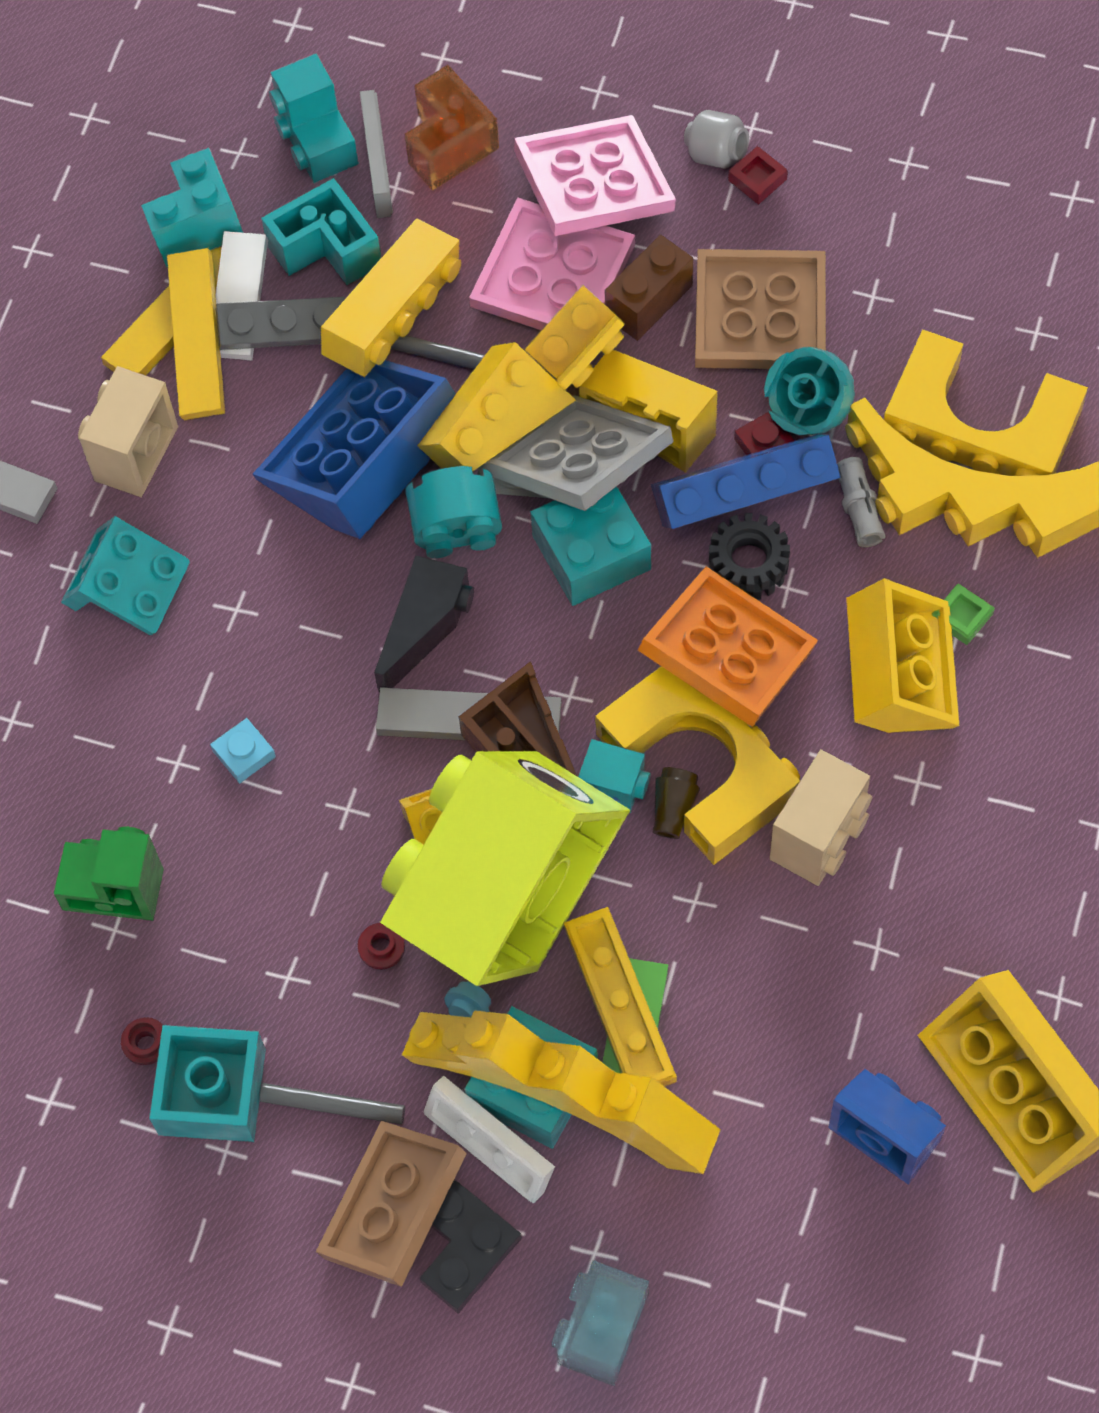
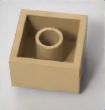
[78,366,178,498]
[770,749,873,886]

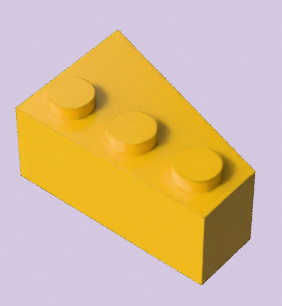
[417,342,576,472]
[579,350,718,473]

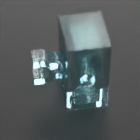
[552,1260,649,1386]

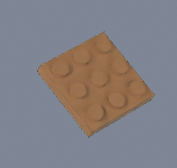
[695,249,826,369]

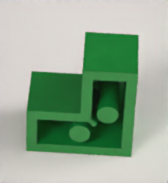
[54,826,164,921]

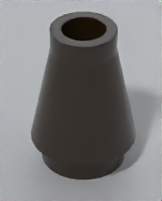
[652,767,700,839]

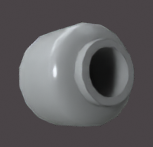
[684,110,749,169]

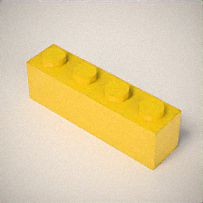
[321,218,461,377]

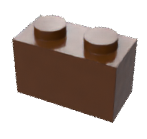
[605,234,693,341]

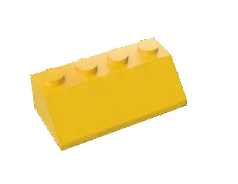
[918,970,1099,1193]

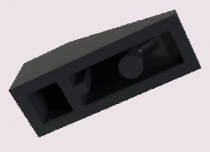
[374,555,474,692]

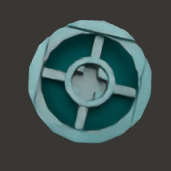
[764,347,855,435]

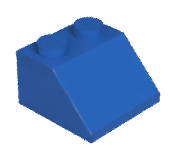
[828,1069,946,1185]

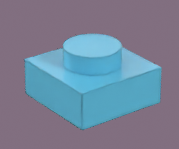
[210,718,276,784]

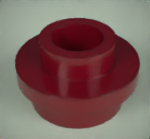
[358,923,405,970]
[121,1017,163,1065]

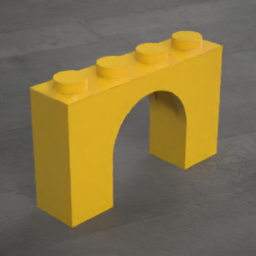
[884,329,1088,476]
[595,666,800,865]

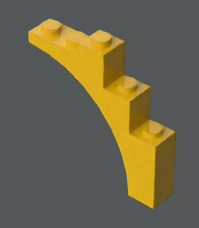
[845,398,1099,558]
[402,1010,721,1174]

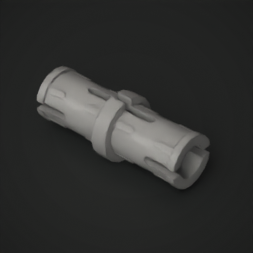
[837,457,885,547]

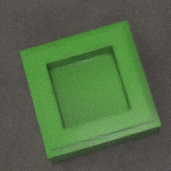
[932,583,995,645]

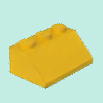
[846,578,959,733]

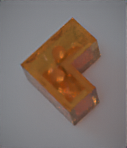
[404,65,499,191]

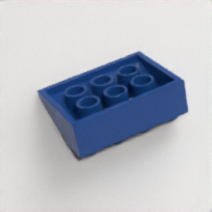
[253,360,456,539]

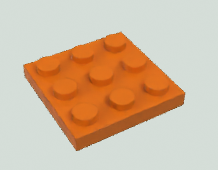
[638,566,818,727]

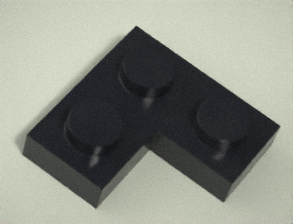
[419,1179,522,1314]

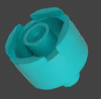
[406,466,502,559]

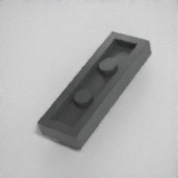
[215,297,345,350]

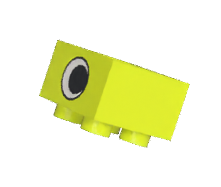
[380,751,630,986]

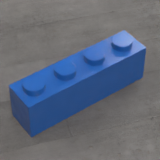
[651,434,841,529]

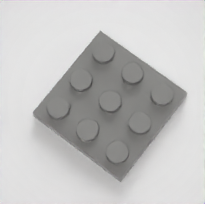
[486,395,674,511]

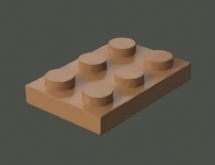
[316,1121,467,1287]

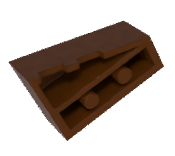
[458,661,577,776]

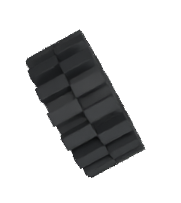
[709,513,790,600]

